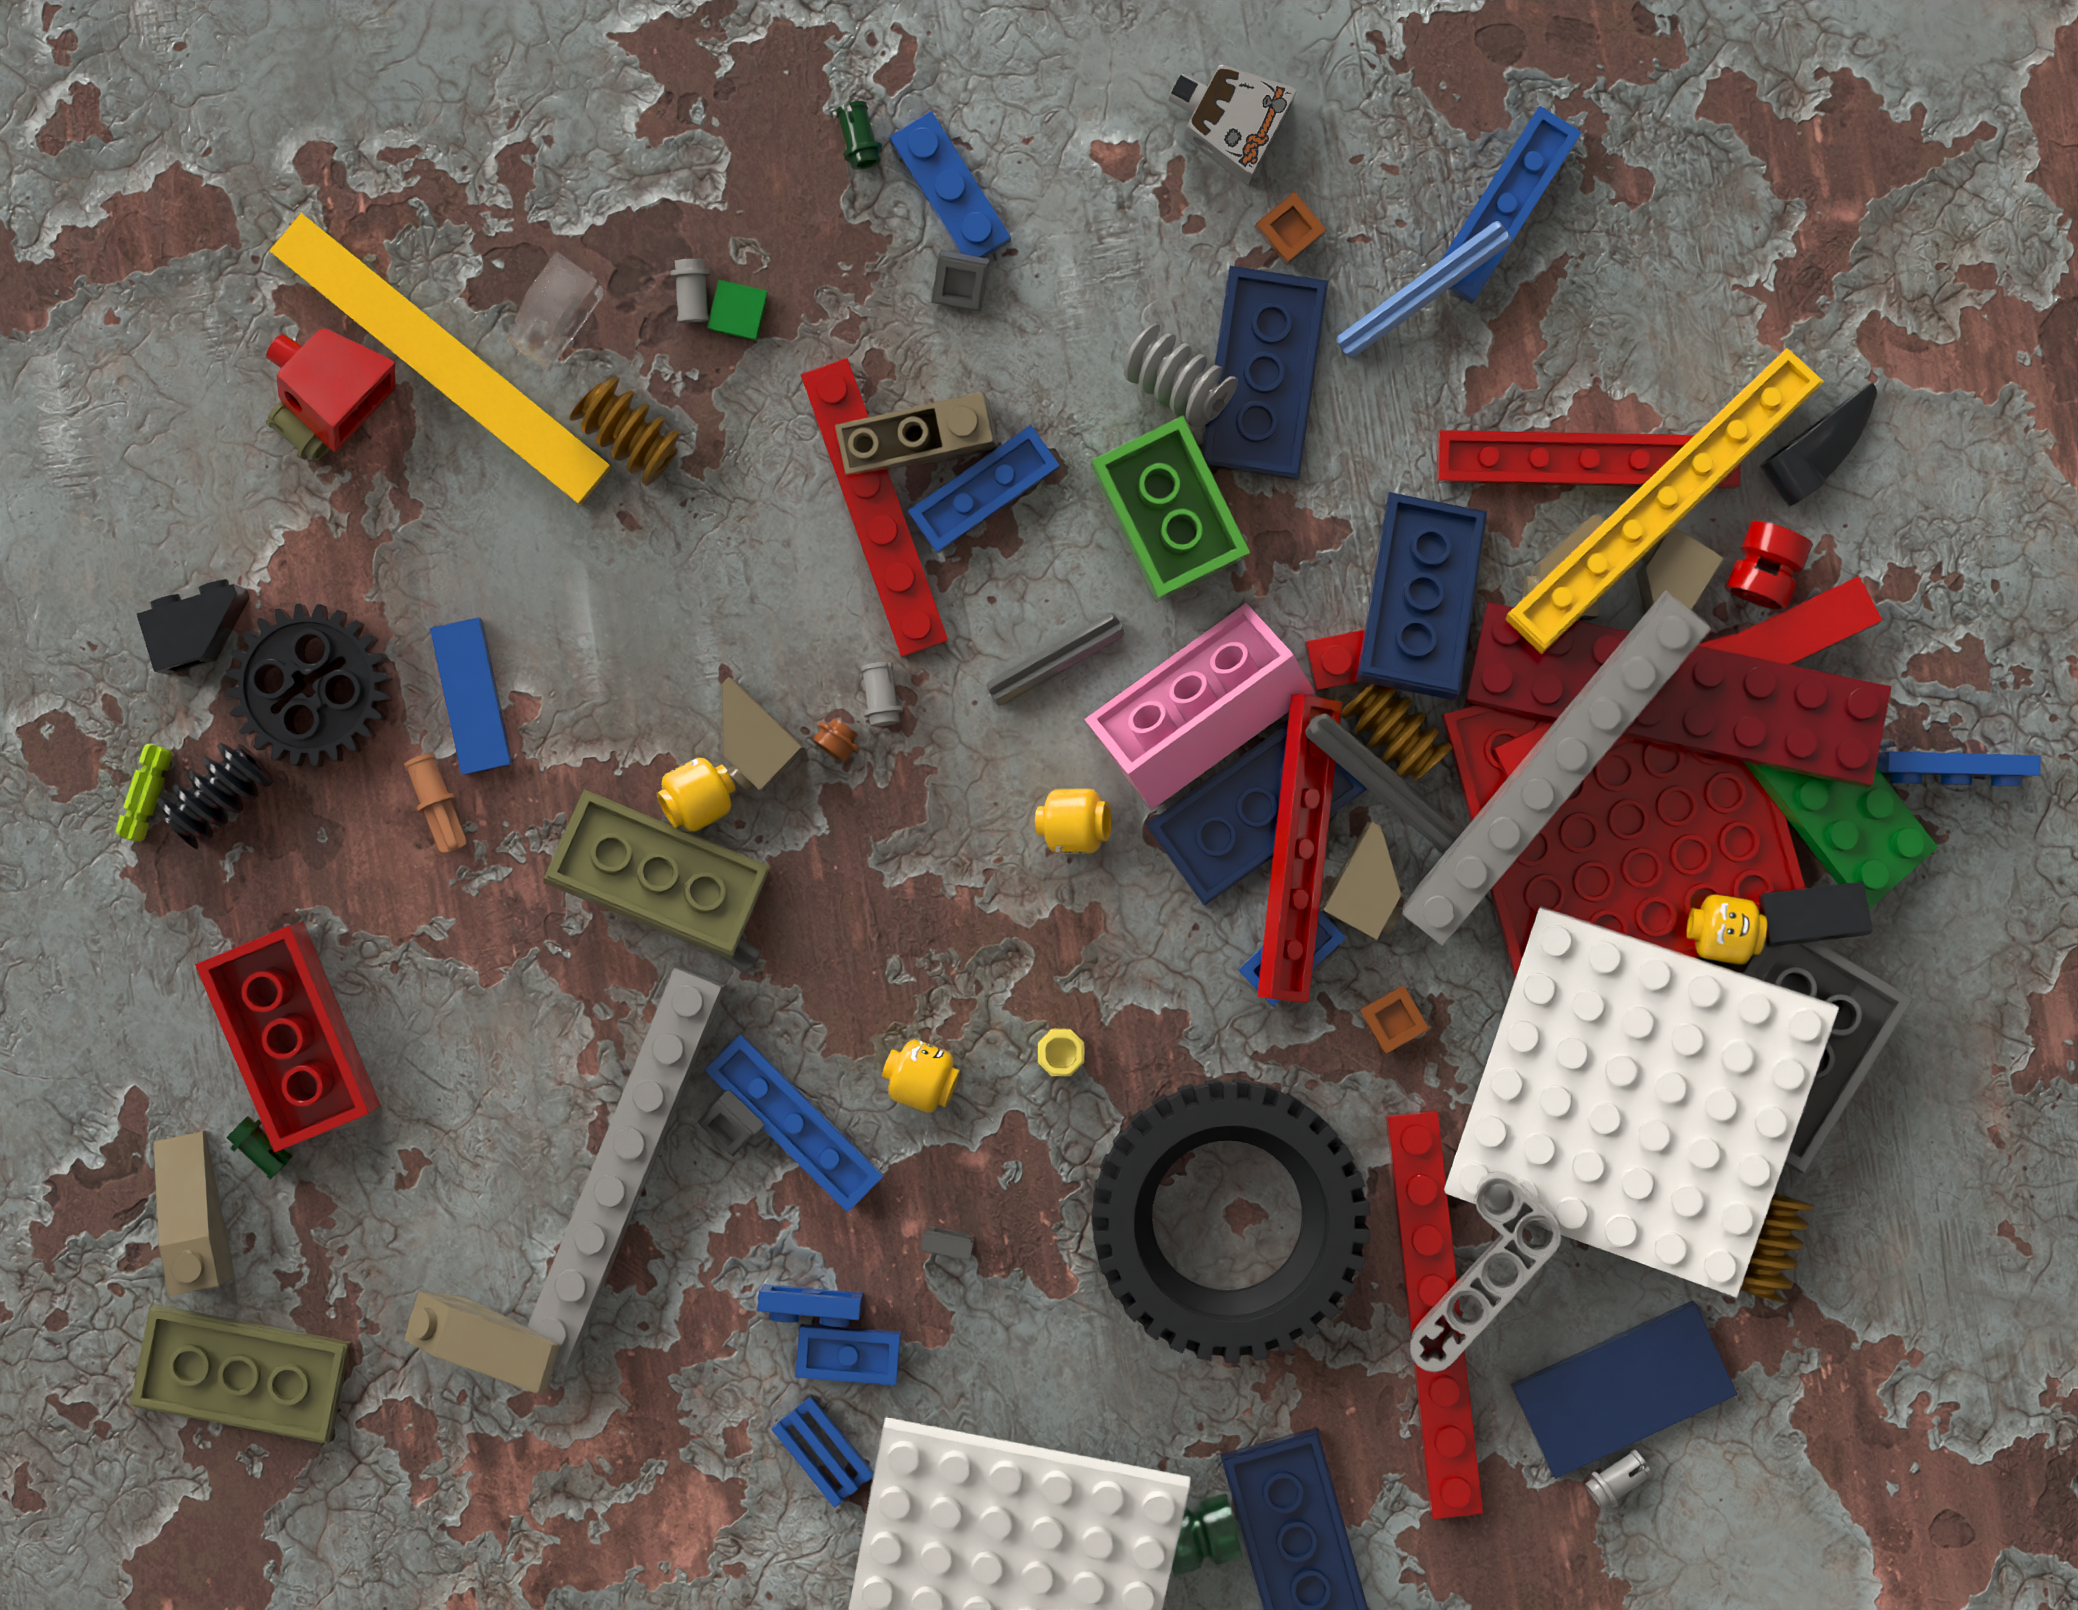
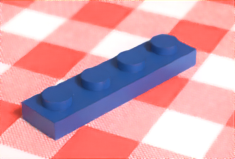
[1441,106,1582,304]
[704,1034,884,1213]

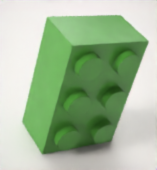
[1090,416,1250,603]

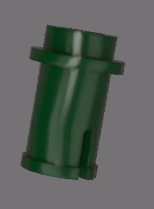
[836,101,883,170]
[227,1116,293,1180]

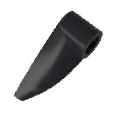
[1759,382,1877,507]

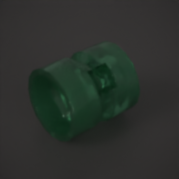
[1172,1493,1243,1576]

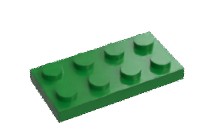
[1744,762,1938,909]

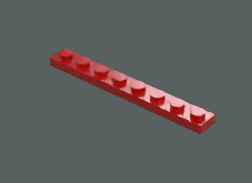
[1386,1110,1483,1519]

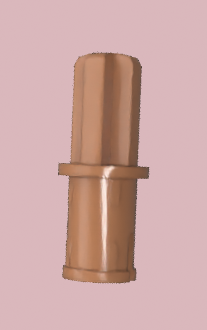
[404,753,467,854]

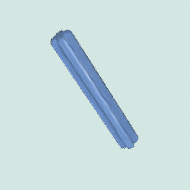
[1337,221,1512,358]

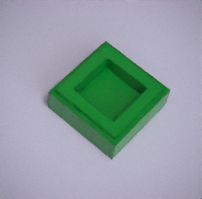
[707,280,769,342]

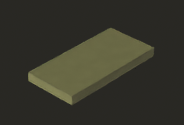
[543,789,770,960]
[130,1304,351,1444]

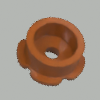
[812,718,860,763]

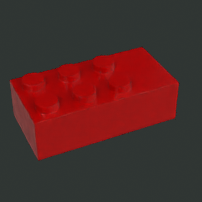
[195,921,381,1153]

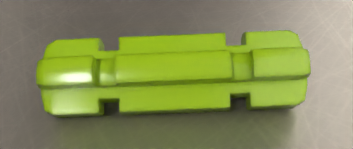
[115,744,173,842]

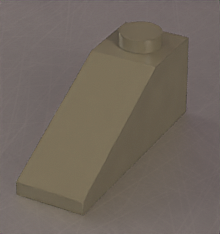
[154,1131,235,1297]
[404,1291,560,1394]

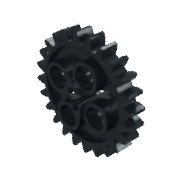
[225,604,393,767]

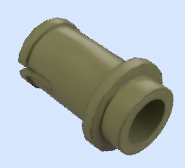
[266,402,329,462]

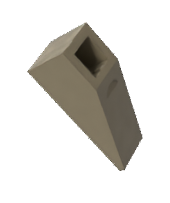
[835,392,999,475]

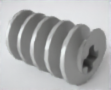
[1124,324,1238,427]

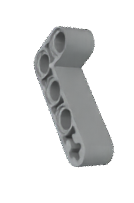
[1410,1172,1561,1372]

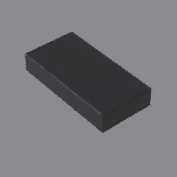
[1759,882,1873,947]

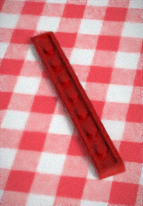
[1493,576,1883,778]

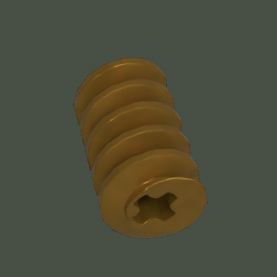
[569,376,681,486]
[1341,684,1452,783]
[1740,1193,1814,1304]

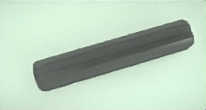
[987,613,1124,706]

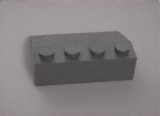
[1743,938,1913,1173]

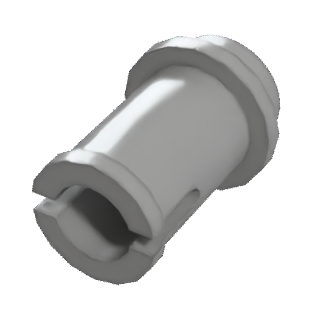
[670,259,711,323]
[861,662,903,727]
[1585,1449,1653,1510]

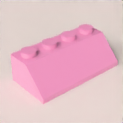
[1084,603,1315,810]

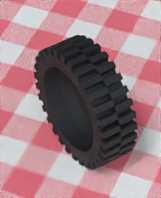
[1092,1079,1370,1363]

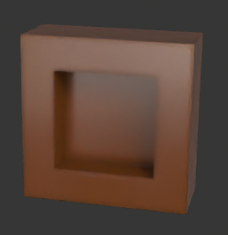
[1255,191,1326,266]
[1358,985,1429,1054]

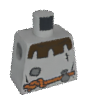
[1168,65,1297,186]

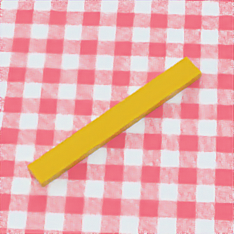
[269,213,612,506]
[1505,348,1824,654]

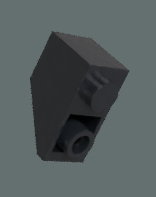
[137,579,249,675]

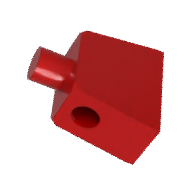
[266,329,396,453]

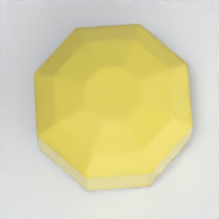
[1038,1029,1084,1076]

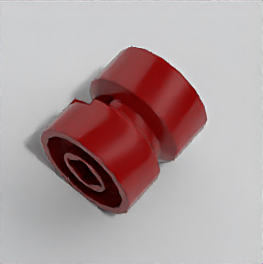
[1725,521,1813,611]

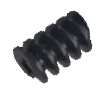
[156,743,273,850]

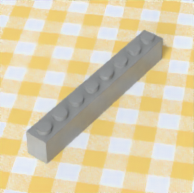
[1402,590,1711,946]
[527,966,727,1366]

